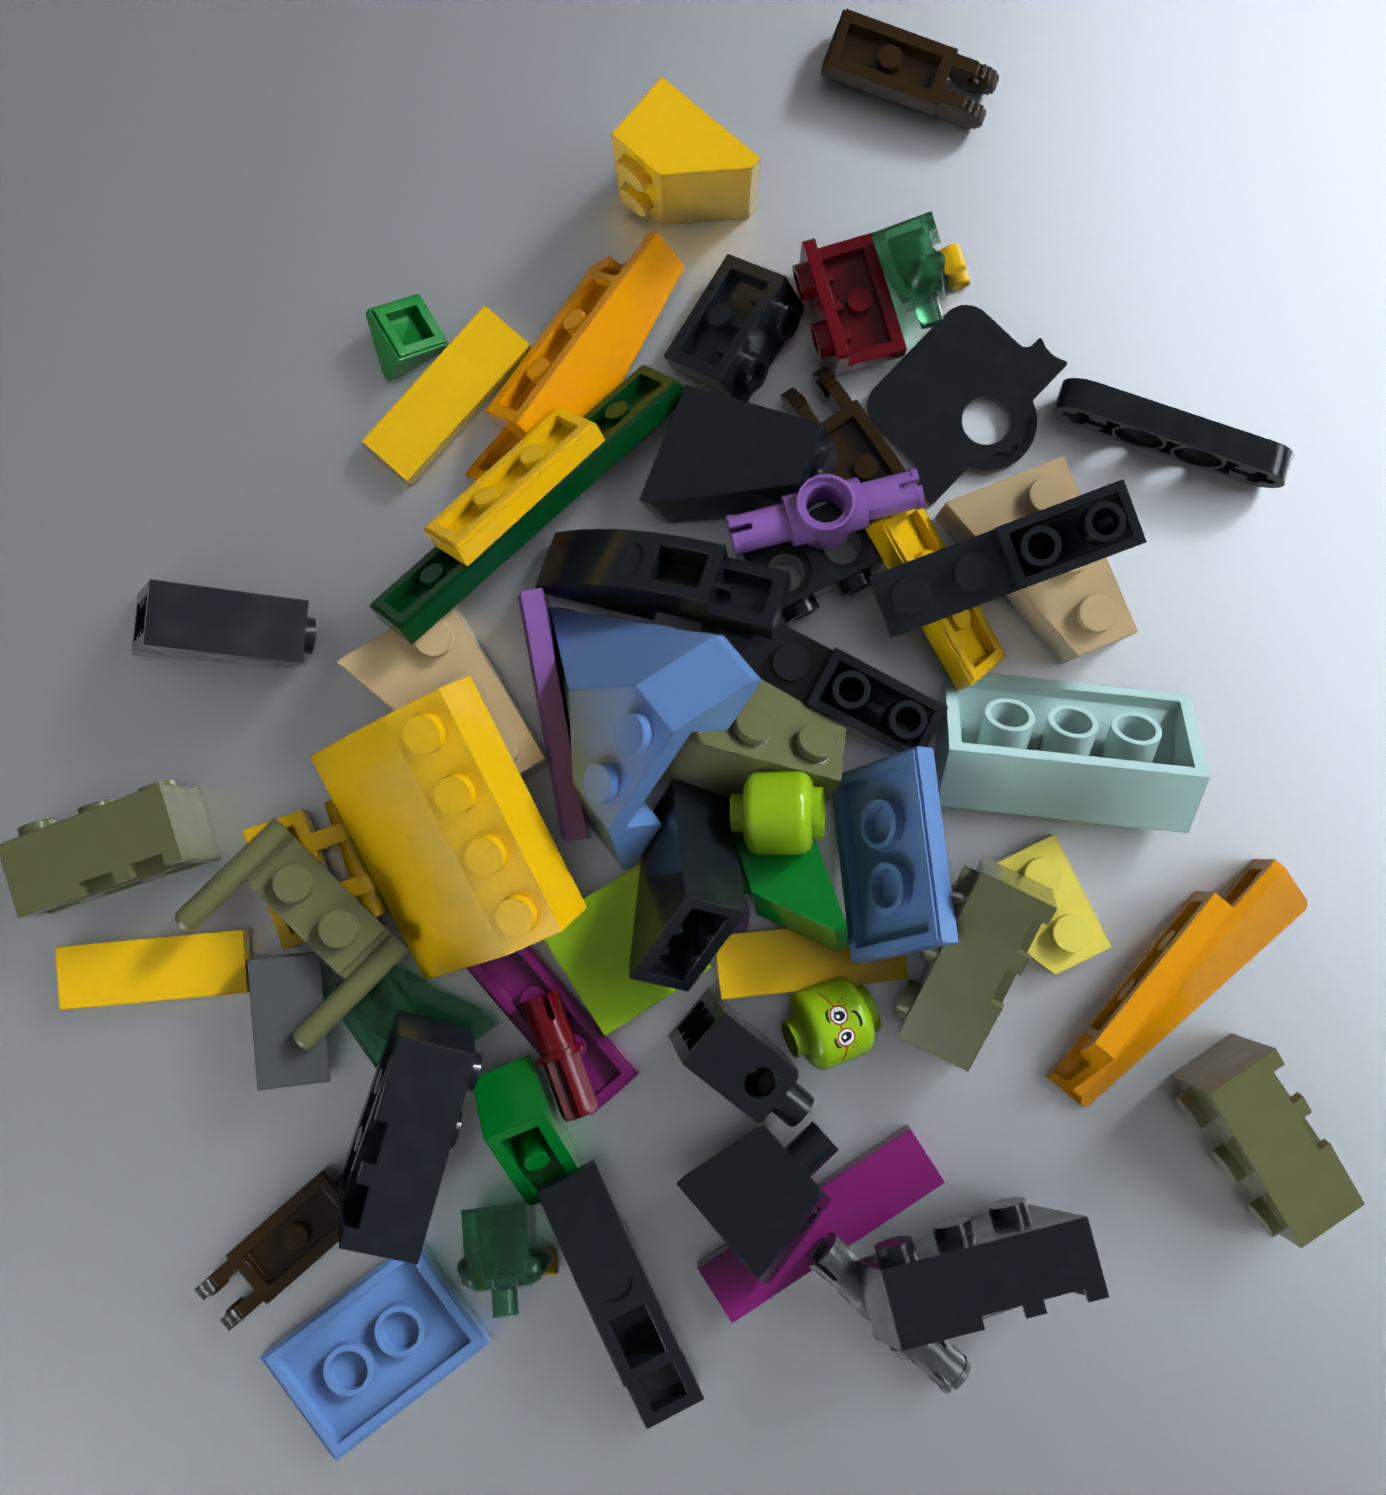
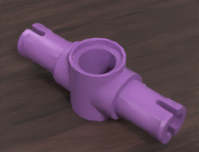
[726,467,925,557]

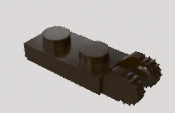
[820,9,999,130]
[780,366,926,524]
[194,1165,339,1331]

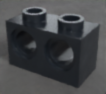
[737,503,884,624]

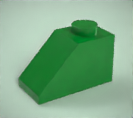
[735,832,849,952]
[473,1055,582,1207]

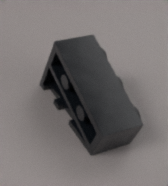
[338,1009,482,1264]
[855,1197,1109,1351]

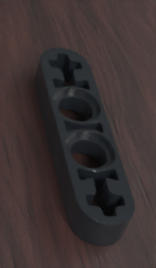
[1053,378,1295,488]

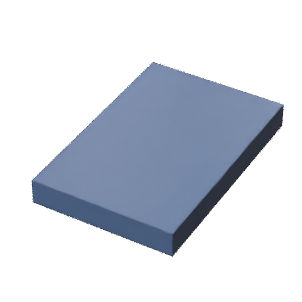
[832,746,959,963]
[260,1244,492,1461]

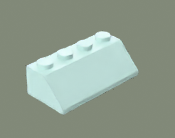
[934,668,1210,833]

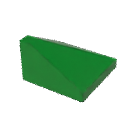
[365,294,449,381]

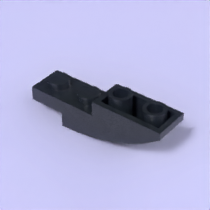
[867,479,1147,638]
[535,529,791,640]
[698,622,948,754]
[536,1160,704,1429]

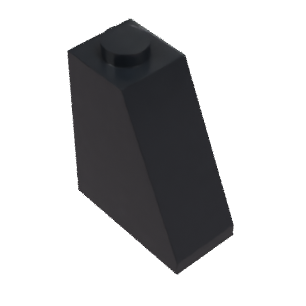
[639,384,838,523]
[131,579,316,668]
[629,781,747,992]

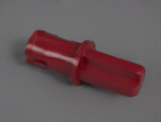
[520,989,598,1121]

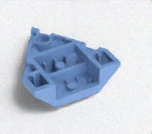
[549,607,762,869]

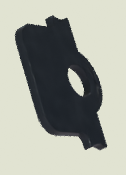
[866,305,1067,506]

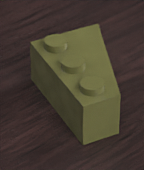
[661,679,846,804]
[0,779,221,919]
[893,856,1057,1072]
[1170,1033,1365,1248]

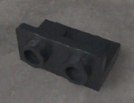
[663,254,804,402]

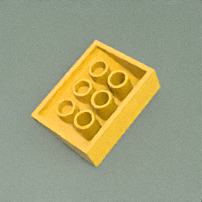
[310,675,587,980]

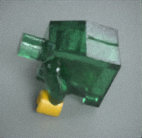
[871,211,971,329]
[457,1202,559,1318]

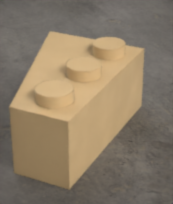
[935,456,1138,664]
[336,605,548,780]

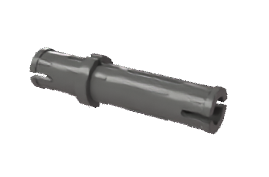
[806,1232,972,1393]

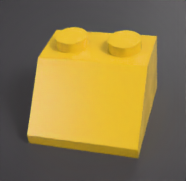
[611,77,761,225]

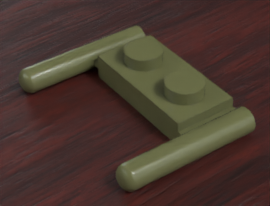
[175,817,410,1050]

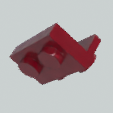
[792,233,907,376]

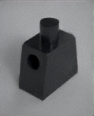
[668,988,815,1127]
[676,1121,839,1284]

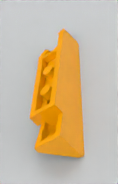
[464,231,684,483]
[1046,859,1307,1107]

